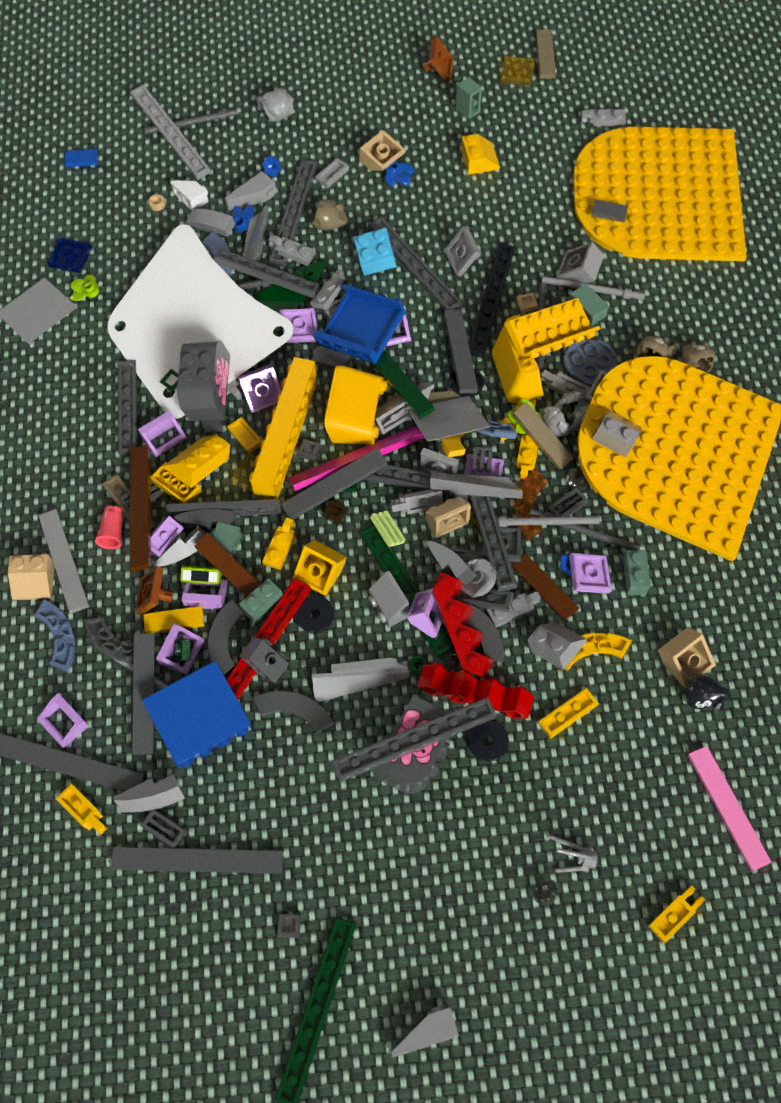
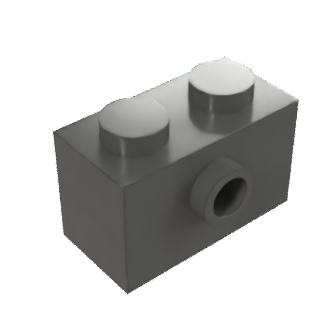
[239,637,289,683]

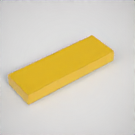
[144,606,205,634]
[538,688,599,739]

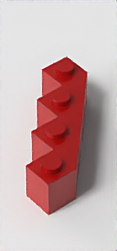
[433,572,494,679]
[417,663,534,719]

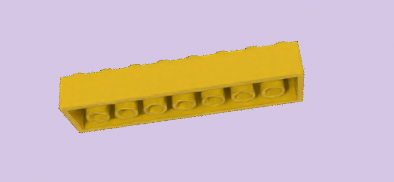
[249,357,318,500]

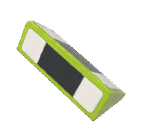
[181,565,222,584]

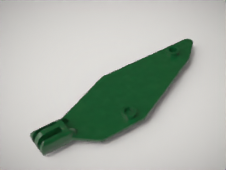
[253,260,328,332]

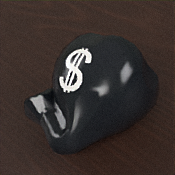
[686,673,731,711]

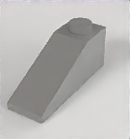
[225,171,276,211]
[391,1005,459,1058]

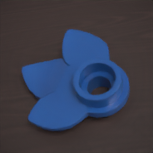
[385,161,415,187]
[231,205,254,232]

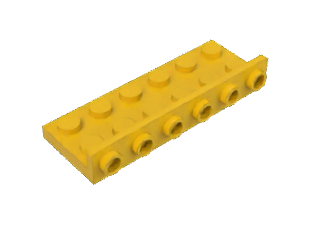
[504,298,601,359]

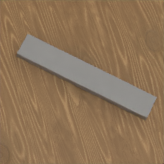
[38,509,90,614]

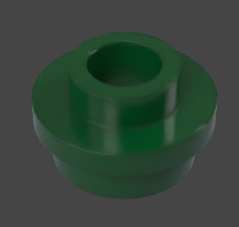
[408,656,428,676]

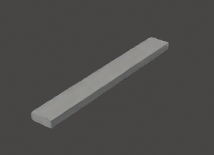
[130,85,211,180]

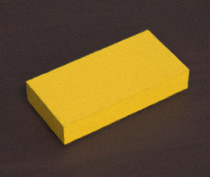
[227,417,262,454]

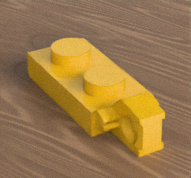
[516,433,539,480]
[262,517,295,570]
[56,783,107,835]

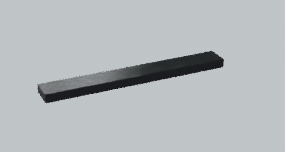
[469,243,515,358]

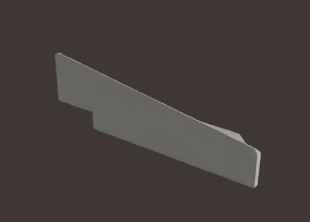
[243,205,269,262]
[374,382,434,434]
[430,471,523,499]
[312,658,410,703]

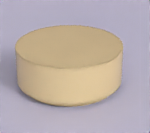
[148,194,166,211]

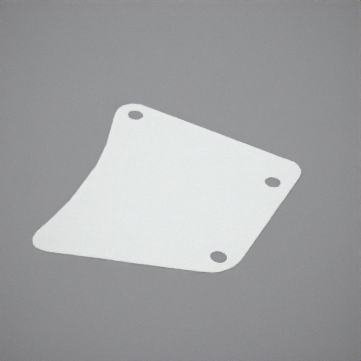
[108,224,293,419]

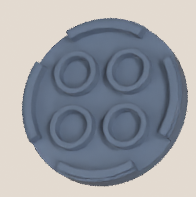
[563,339,617,386]

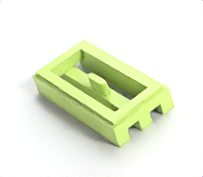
[370,511,406,547]

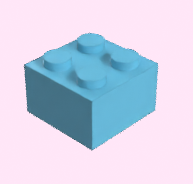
[354,228,397,276]

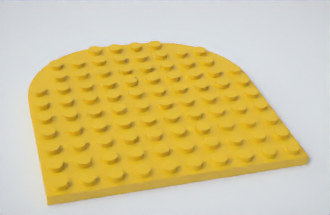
[573,127,747,261]
[577,356,781,562]

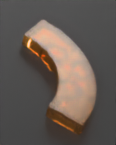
[515,469,548,542]

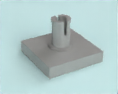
[444,226,481,276]
[421,446,459,474]

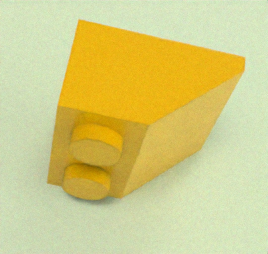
[461,134,500,175]
[292,540,347,596]

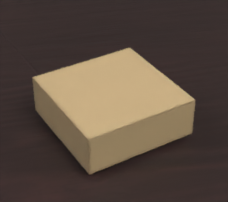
[516,293,538,314]

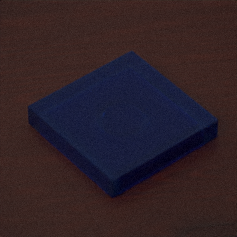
[48,238,92,273]

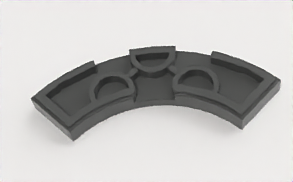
[208,600,245,676]
[457,600,505,662]
[84,617,134,664]
[253,691,334,733]

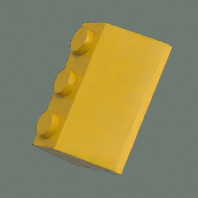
[164,434,230,488]

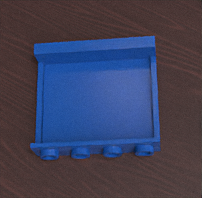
[313,284,406,364]
[142,661,251,768]

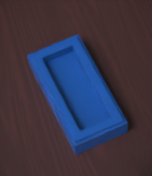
[65,149,98,167]

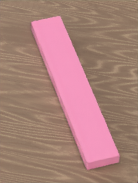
[687,746,772,872]

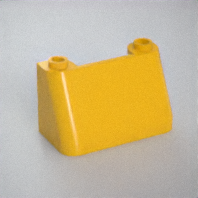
[492,314,543,404]
[325,366,387,445]

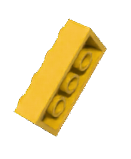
[151,462,202,503]

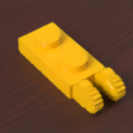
[648,885,706,943]

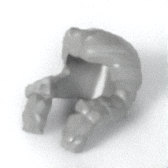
[256,88,293,122]
[542,391,589,437]

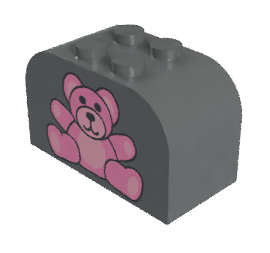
[177,340,230,421]
[374,695,450,794]

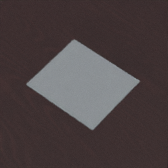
[0,277,77,344]
[408,396,490,442]

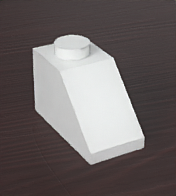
[171,180,209,211]

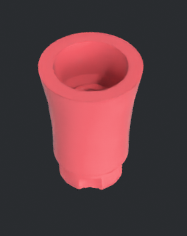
[95,506,123,549]

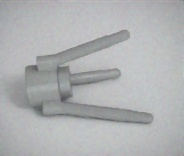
[548,834,598,873]

